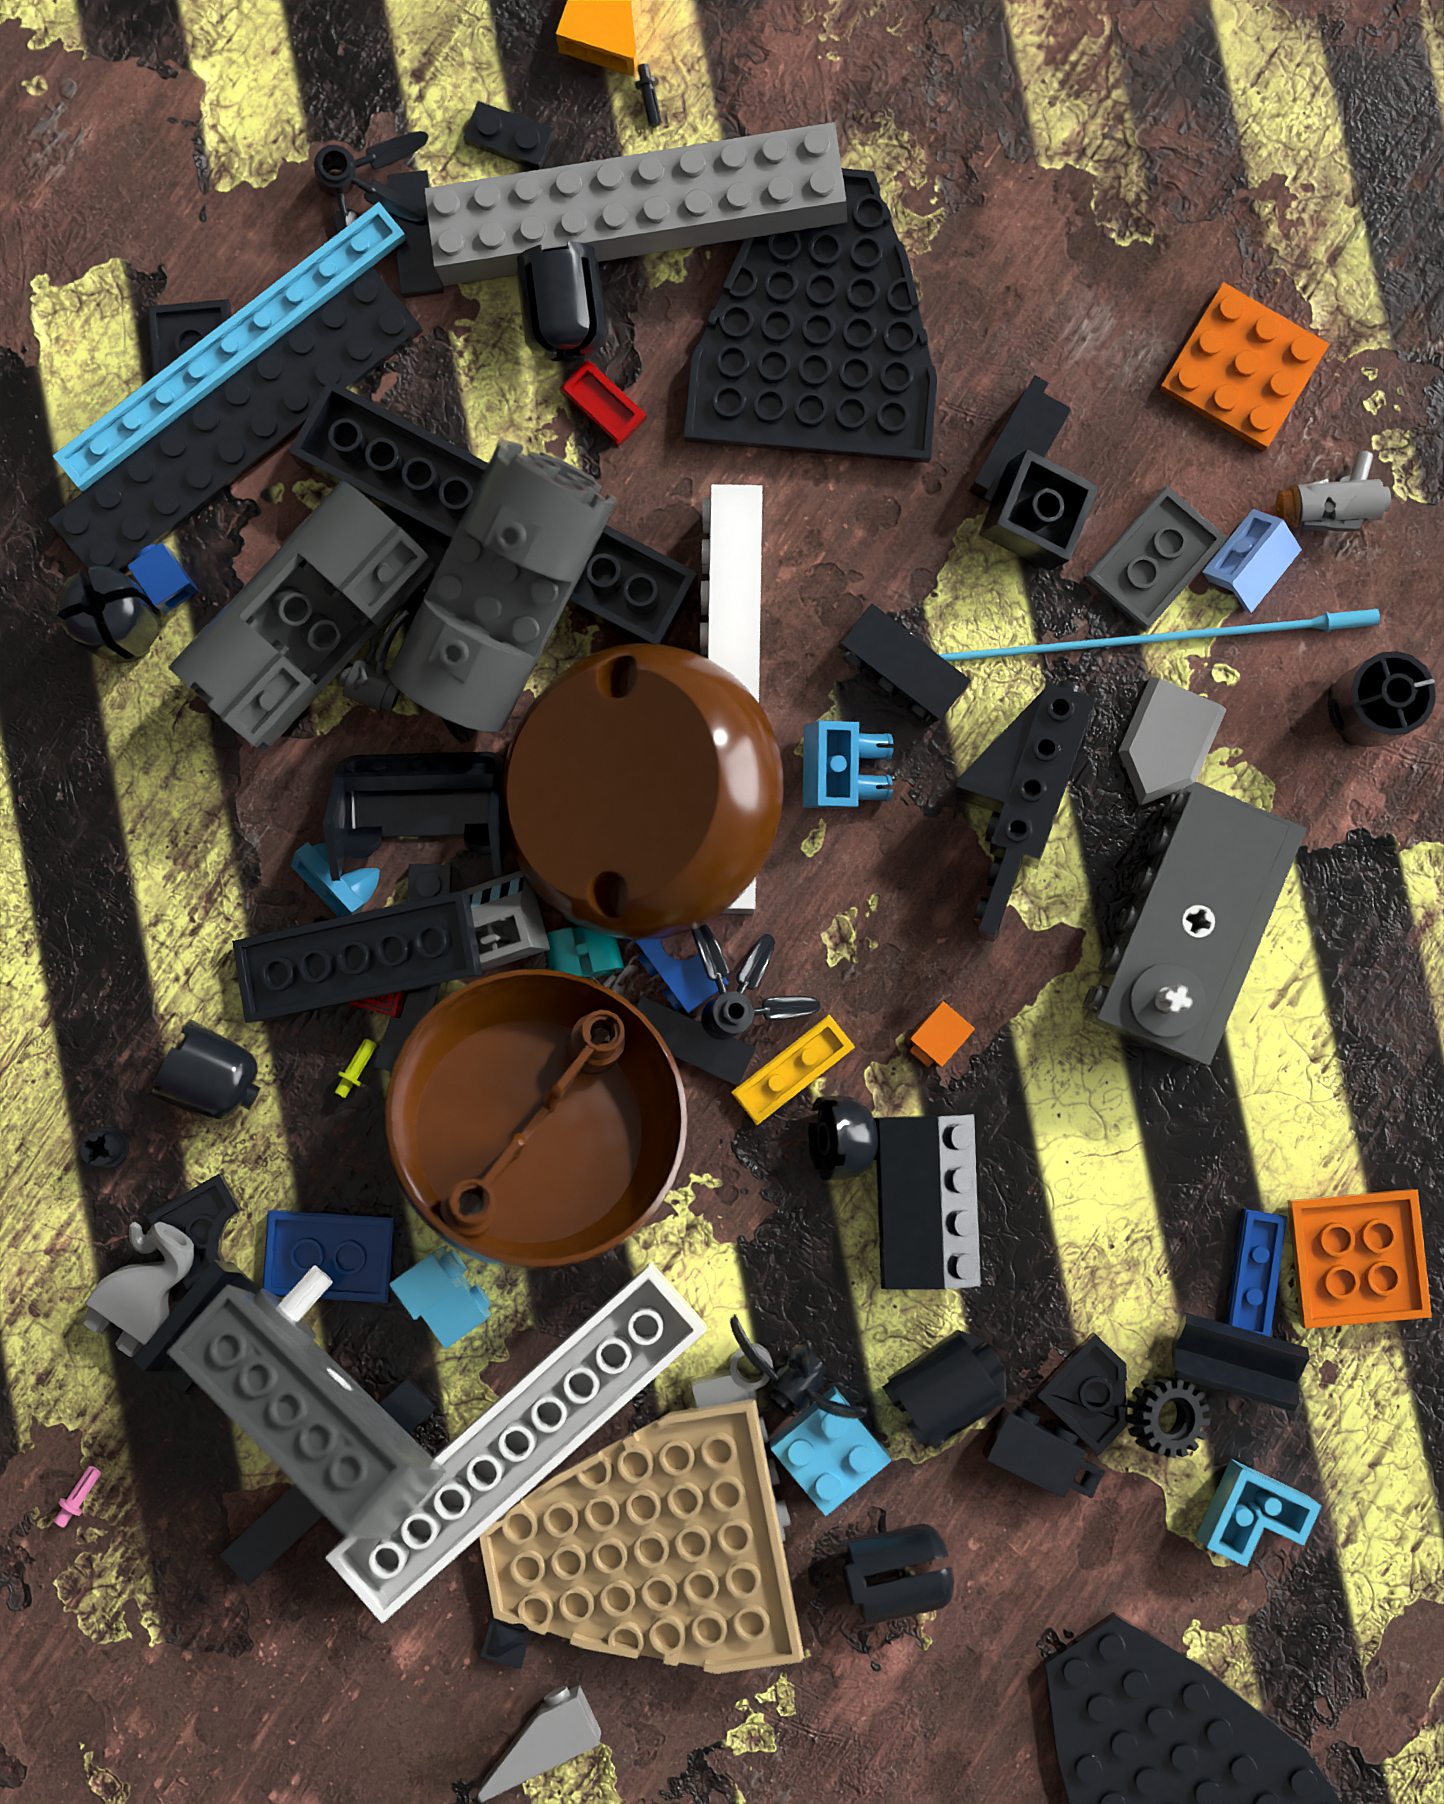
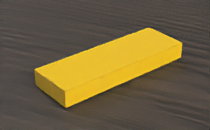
[731,1015,855,1125]

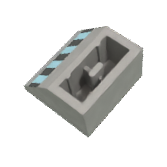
[463,871,550,972]

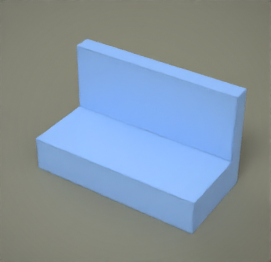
[1202,509,1302,613]

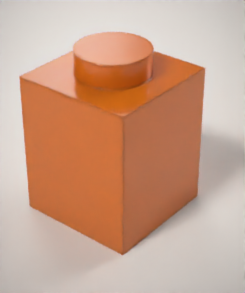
[907,1001,975,1067]

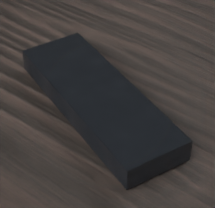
[387,170,444,298]
[636,996,756,1086]

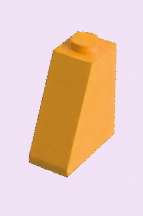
[556,0,638,77]

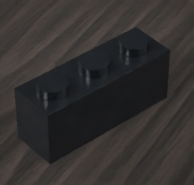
[838,603,971,723]

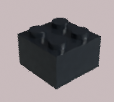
[978,449,1099,571]

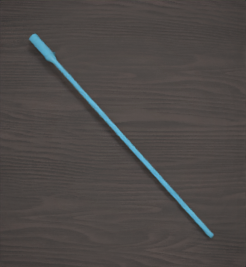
[938,609,1380,662]

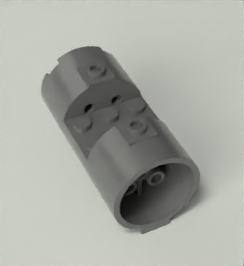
[389,440,617,732]
[168,480,436,753]

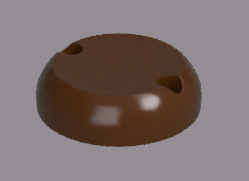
[502,643,783,940]
[384,969,687,1271]

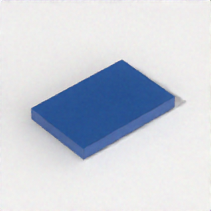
[262,1210,396,1303]

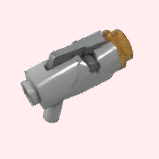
[1276,451,1391,532]

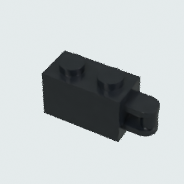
[982,1405,1105,1498]

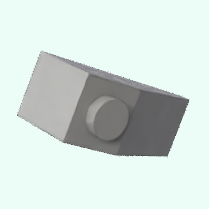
[478,1685,601,1802]

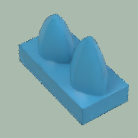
[291,842,380,917]

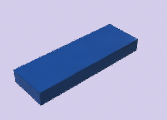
[1226,1208,1287,1336]

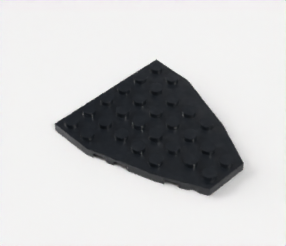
[684,168,938,463]
[1043,1612,1343,1804]

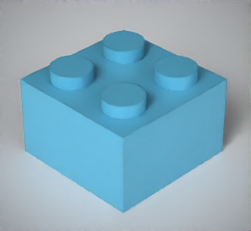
[770,1386,892,1516]

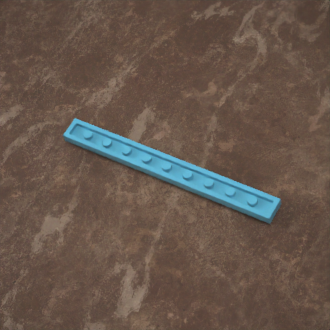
[53,202,407,492]

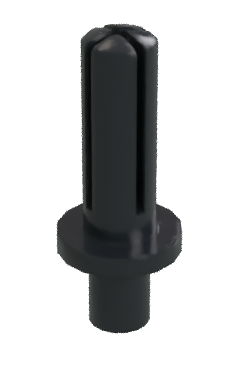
[635,63,662,127]

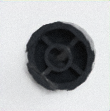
[808,1096,878,1180]

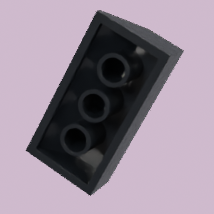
[875,1114,981,1290]

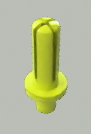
[335,1038,377,1098]

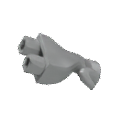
[83,1222,194,1357]

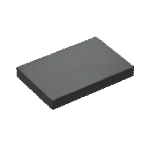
[1083,485,1228,632]

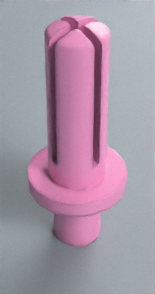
[54,1466,101,1527]

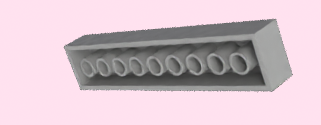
[425,122,847,286]

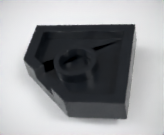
[1035,1332,1128,1455]

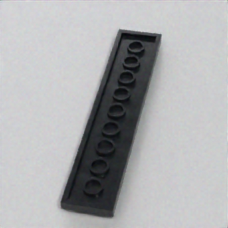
[48,267,423,572]

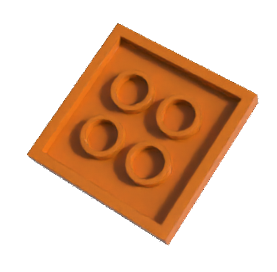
[1159,282,1329,452]
[1287,1189,1432,1329]

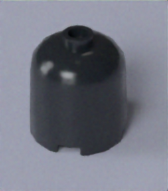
[150,1019,261,1123]

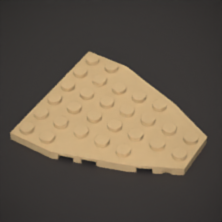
[479,1399,804,1674]

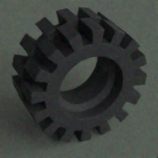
[1125,1375,1210,1458]

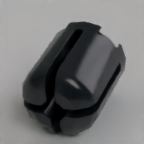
[516,241,608,362]
[56,565,162,664]
[838,1523,954,1630]

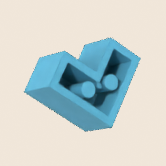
[389,1246,491,1349]
[1196,1459,1321,1567]

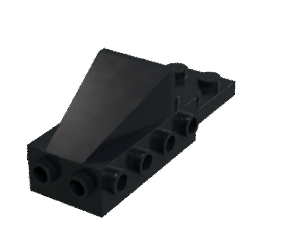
[956,680,1096,942]

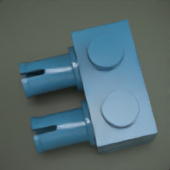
[803,721,893,809]

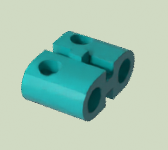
[546,927,624,978]

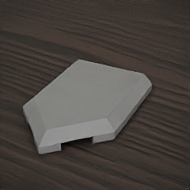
[1117,677,1227,806]

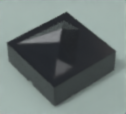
[480,1615,532,1669]

